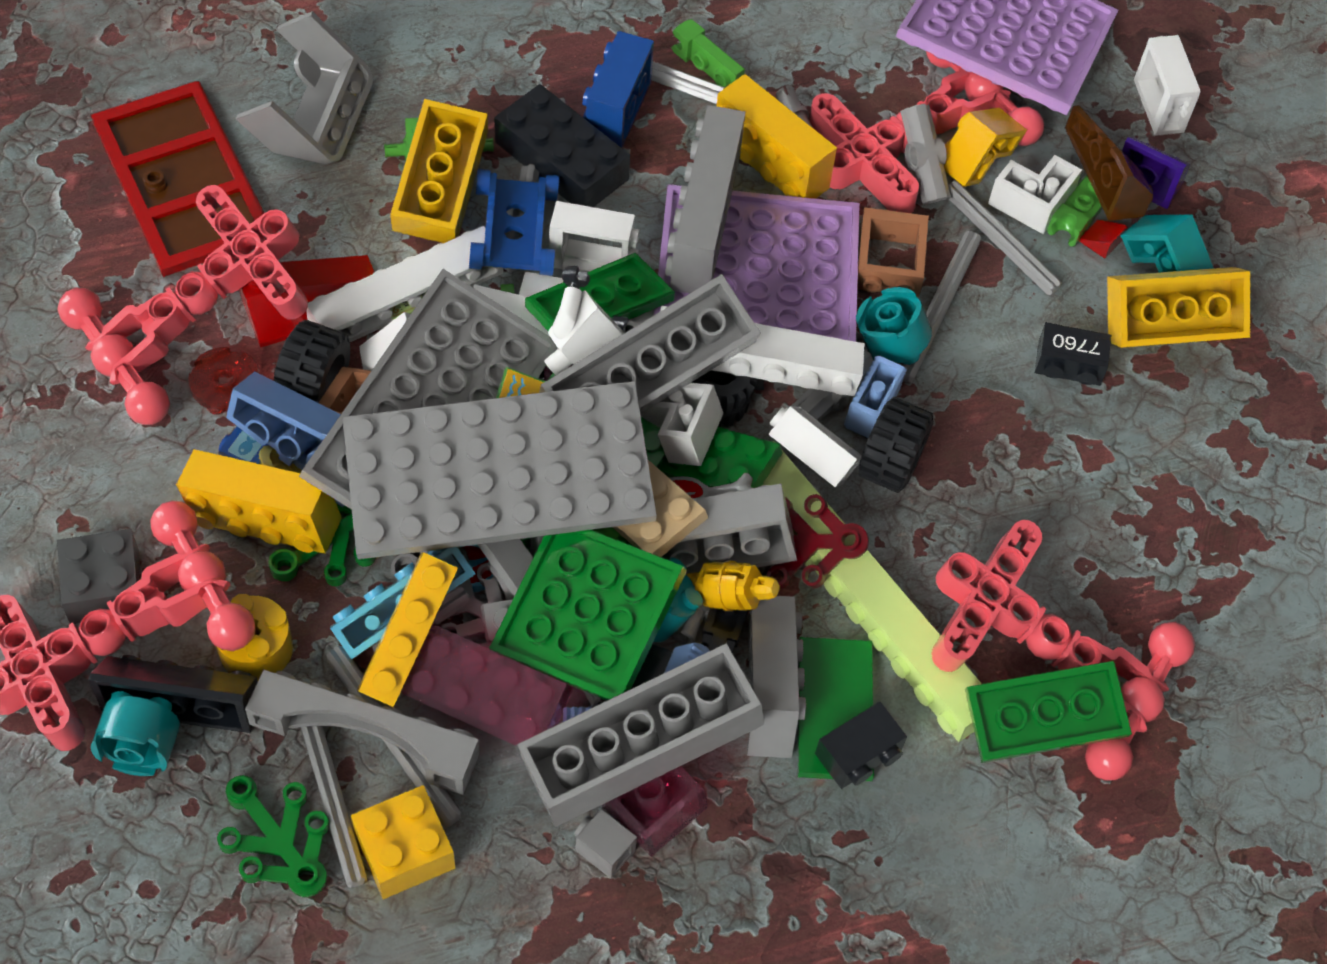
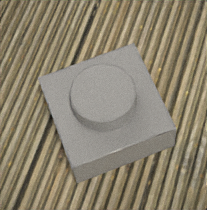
[480,600,512,642]

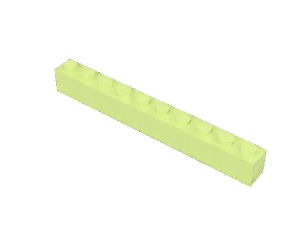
[762,441,982,742]

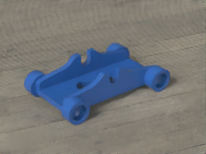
[469,168,559,276]

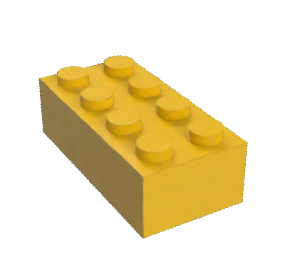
[716,74,837,199]
[390,99,488,243]
[1107,267,1250,348]
[176,449,342,554]

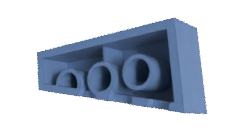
[226,371,345,508]

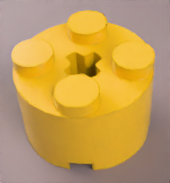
[216,594,293,681]

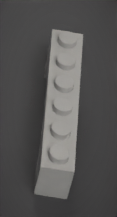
[245,670,480,795]

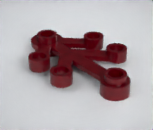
[767,494,869,589]

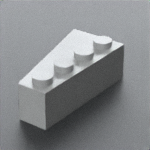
[747,596,806,758]

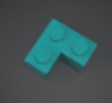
[1121,214,1214,273]

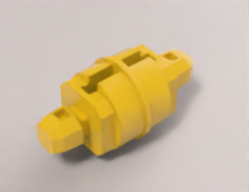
[686,560,780,611]

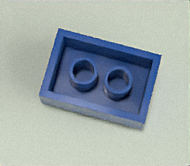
[582,31,654,148]

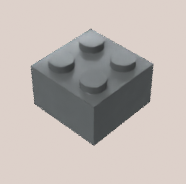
[57,529,141,624]

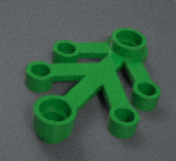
[268,503,376,587]
[217,775,329,897]

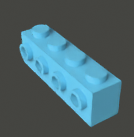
[330,547,475,659]

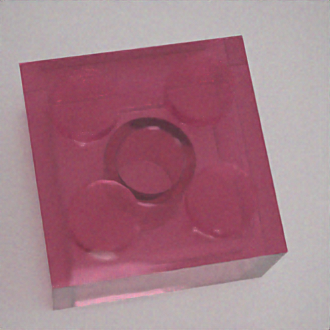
[602,766,708,857]

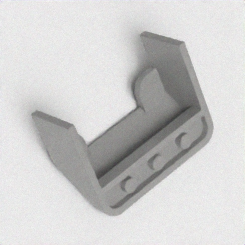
[236,11,373,165]

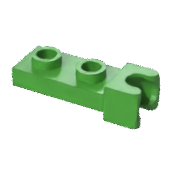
[671,19,745,87]
[1047,175,1103,247]

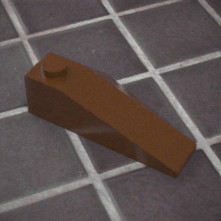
[1065,105,1153,221]

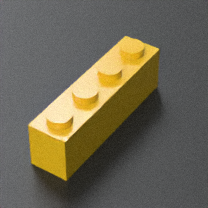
[358,552,458,707]

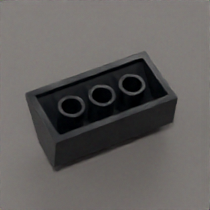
[89,655,258,733]

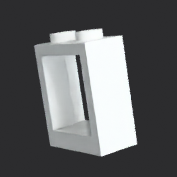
[1134,35,1201,136]
[549,201,640,272]
[769,406,862,487]

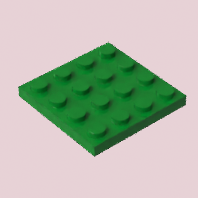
[489,530,687,701]

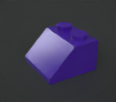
[1122,137,1191,209]

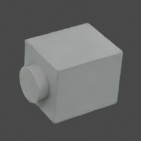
[575,809,637,879]

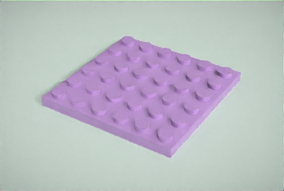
[896,0,1118,115]
[654,184,860,342]

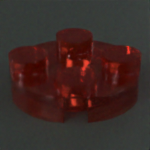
[188,347,258,415]

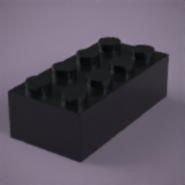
[494,84,631,207]

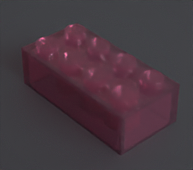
[400,624,574,746]

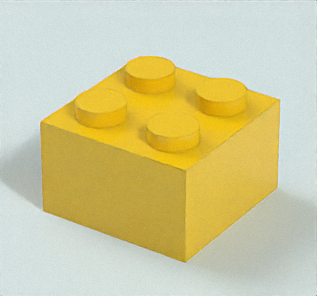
[351,785,455,899]

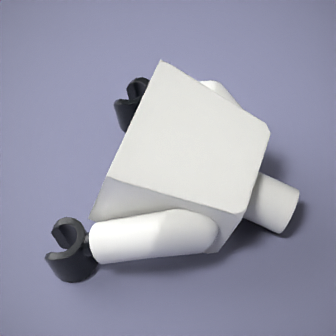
[544,266,634,375]

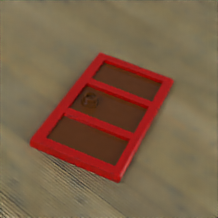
[91,81,264,277]

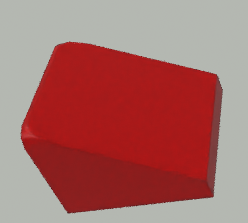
[1079,220,1128,259]

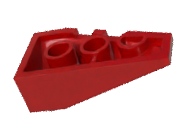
[239,255,375,348]

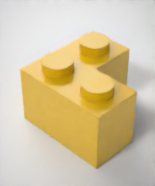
[944,108,1027,187]

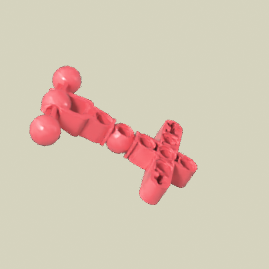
[810,51,1044,213]
[57,185,308,425]
[0,500,256,751]
[931,520,1195,781]

